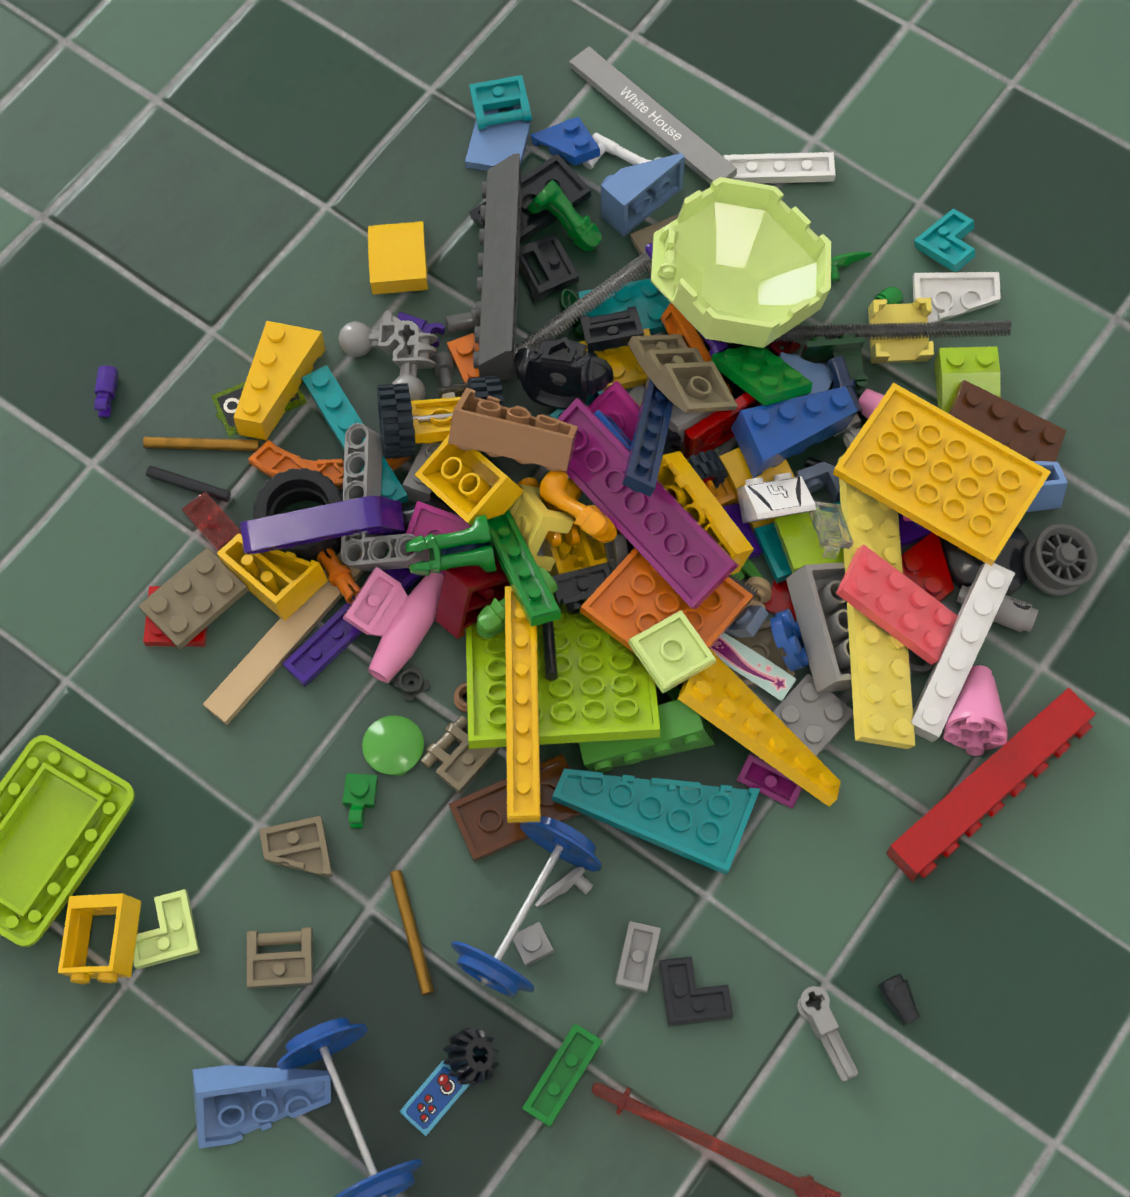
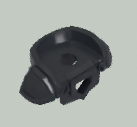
[514,337,614,410]

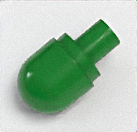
[867,286,903,311]

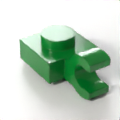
[342,773,378,829]

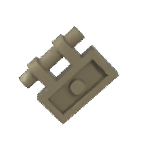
[420,716,500,794]

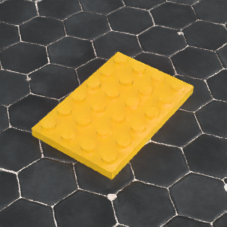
[832,383,1051,566]

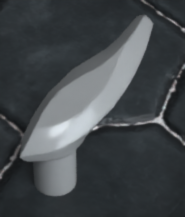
[535,867,594,908]

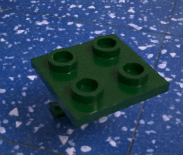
[800,334,868,398]

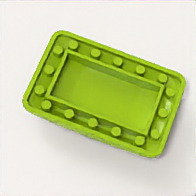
[0,735,135,947]

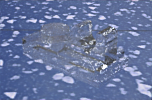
[809,501,853,559]

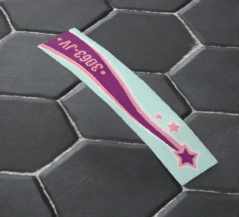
[710,633,797,701]

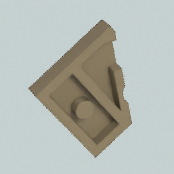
[259,816,333,877]

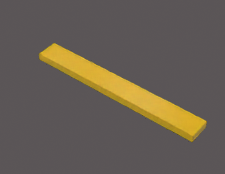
[505,586,541,823]

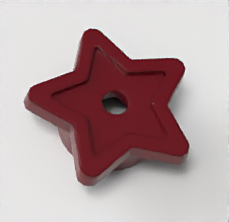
[767,339,801,357]

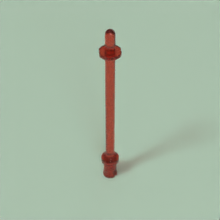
[591,1082,841,1197]

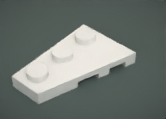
[912,272,1001,323]

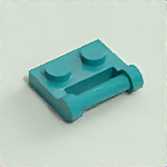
[469,75,532,131]

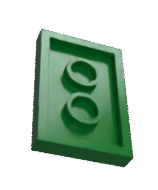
[711,345,813,406]

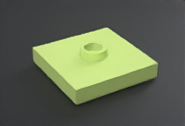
[628,610,716,693]

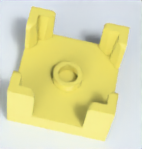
[868,298,934,364]
[509,484,574,572]

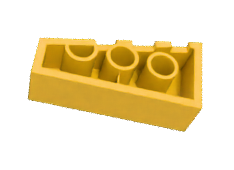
[233,321,326,441]

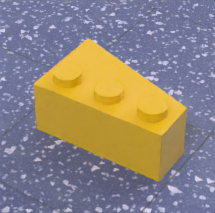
[217,533,328,621]

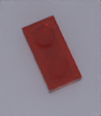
[182,492,241,552]

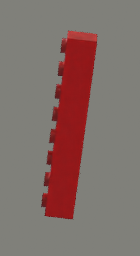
[886,688,1096,882]

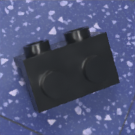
[552,562,611,615]

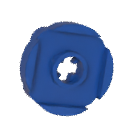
[770,609,809,671]

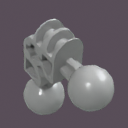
[338,311,437,401]

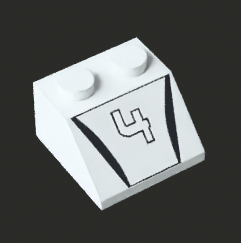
[737,472,816,523]

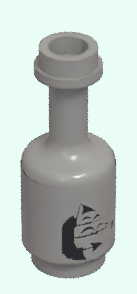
[956,585,1039,633]

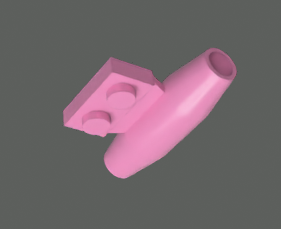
[342,567,444,683]

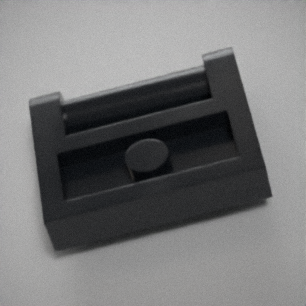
[519,233,579,302]
[579,306,644,353]

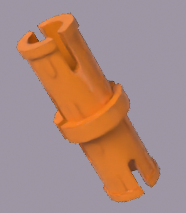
[317,548,361,604]

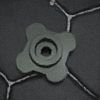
[393,666,430,702]

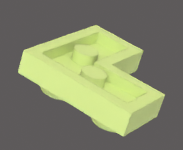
[133,889,200,970]

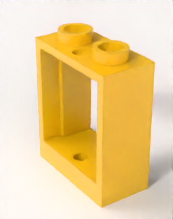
[58,893,141,984]

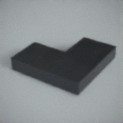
[659,956,733,1027]

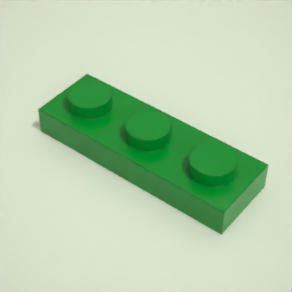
[522,1023,603,1128]

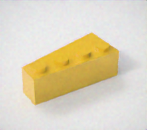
[657,451,754,575]

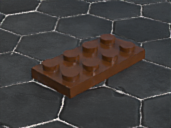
[948,380,1066,462]
[448,753,582,863]

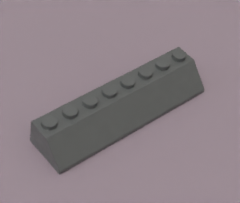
[473,153,522,380]

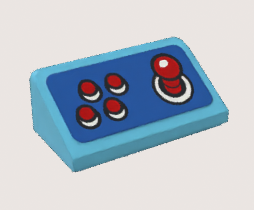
[400,1060,469,1136]

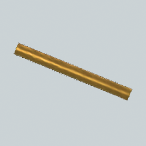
[143,436,260,451]
[389,870,434,996]

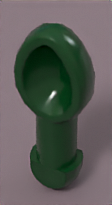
[559,288,584,338]

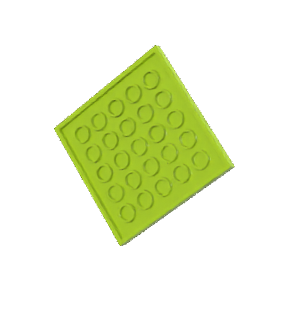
[466,612,660,749]

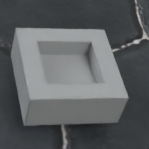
[512,922,554,967]

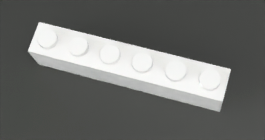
[911,563,1015,742]

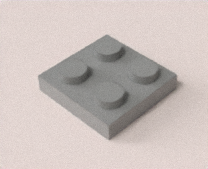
[773,674,854,757]

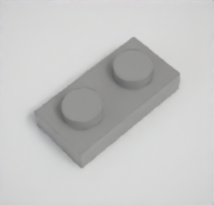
[615,921,661,993]

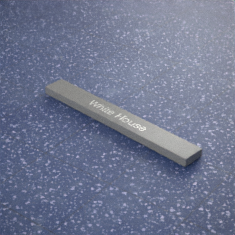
[569,47,737,185]

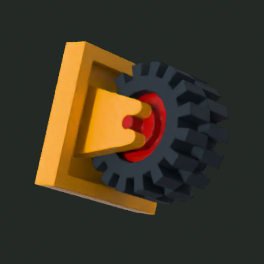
[687,449,737,506]

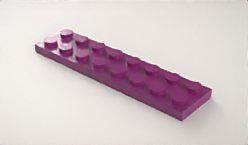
[557,398,739,610]

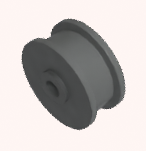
[1023,524,1098,596]

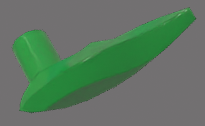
[831,251,871,283]

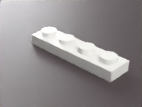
[724,152,835,184]

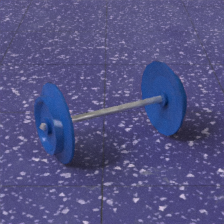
[451,816,602,997]
[277,1018,423,1197]

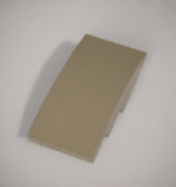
[628,334,737,413]

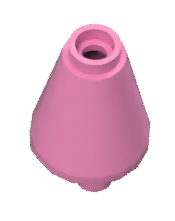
[943,665,1008,756]

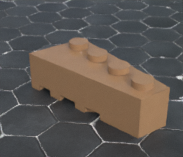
[448,388,578,471]

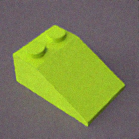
[934,346,1001,413]

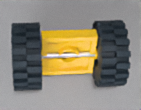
[377,376,504,459]

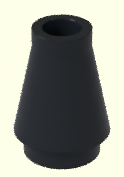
[878,973,920,1025]

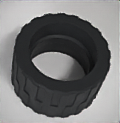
[253,468,343,562]

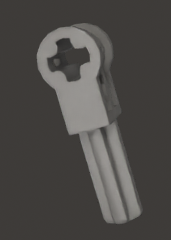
[797,986,858,1082]

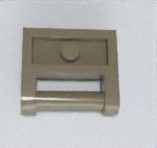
[247,927,314,989]

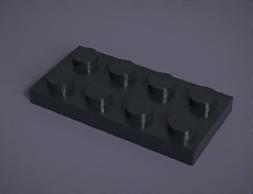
[470,154,591,244]

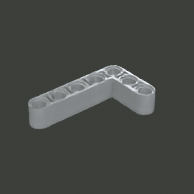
[341,423,430,572]

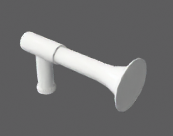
[583,133,662,170]

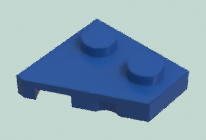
[531,117,601,165]

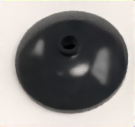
[943,527,1029,595]

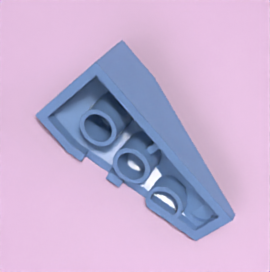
[192,1065,331,1149]

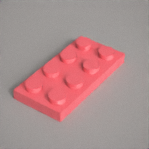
[836,544,957,665]

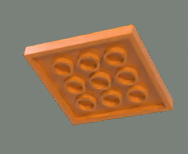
[580,548,753,686]

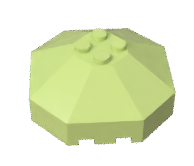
[651,177,831,348]

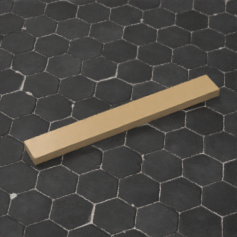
[203,551,365,725]

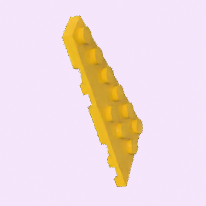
[678,649,841,807]

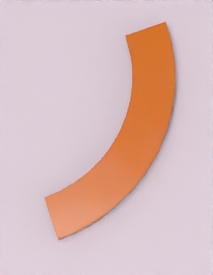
[248,440,411,489]

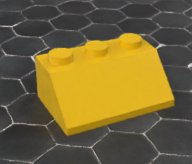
[414,435,524,525]

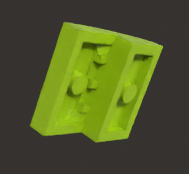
[774,512,844,574]

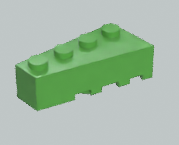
[579,699,715,773]

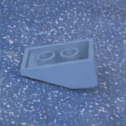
[601,153,685,237]

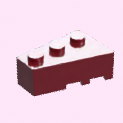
[435,555,511,639]

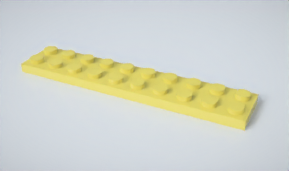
[838,455,915,749]

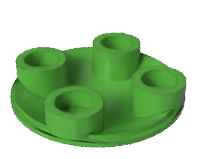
[362,716,424,776]

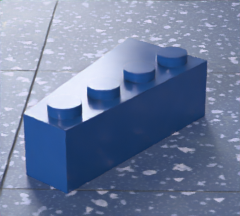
[731,386,857,478]

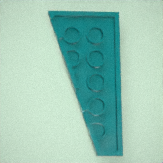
[551,769,760,875]

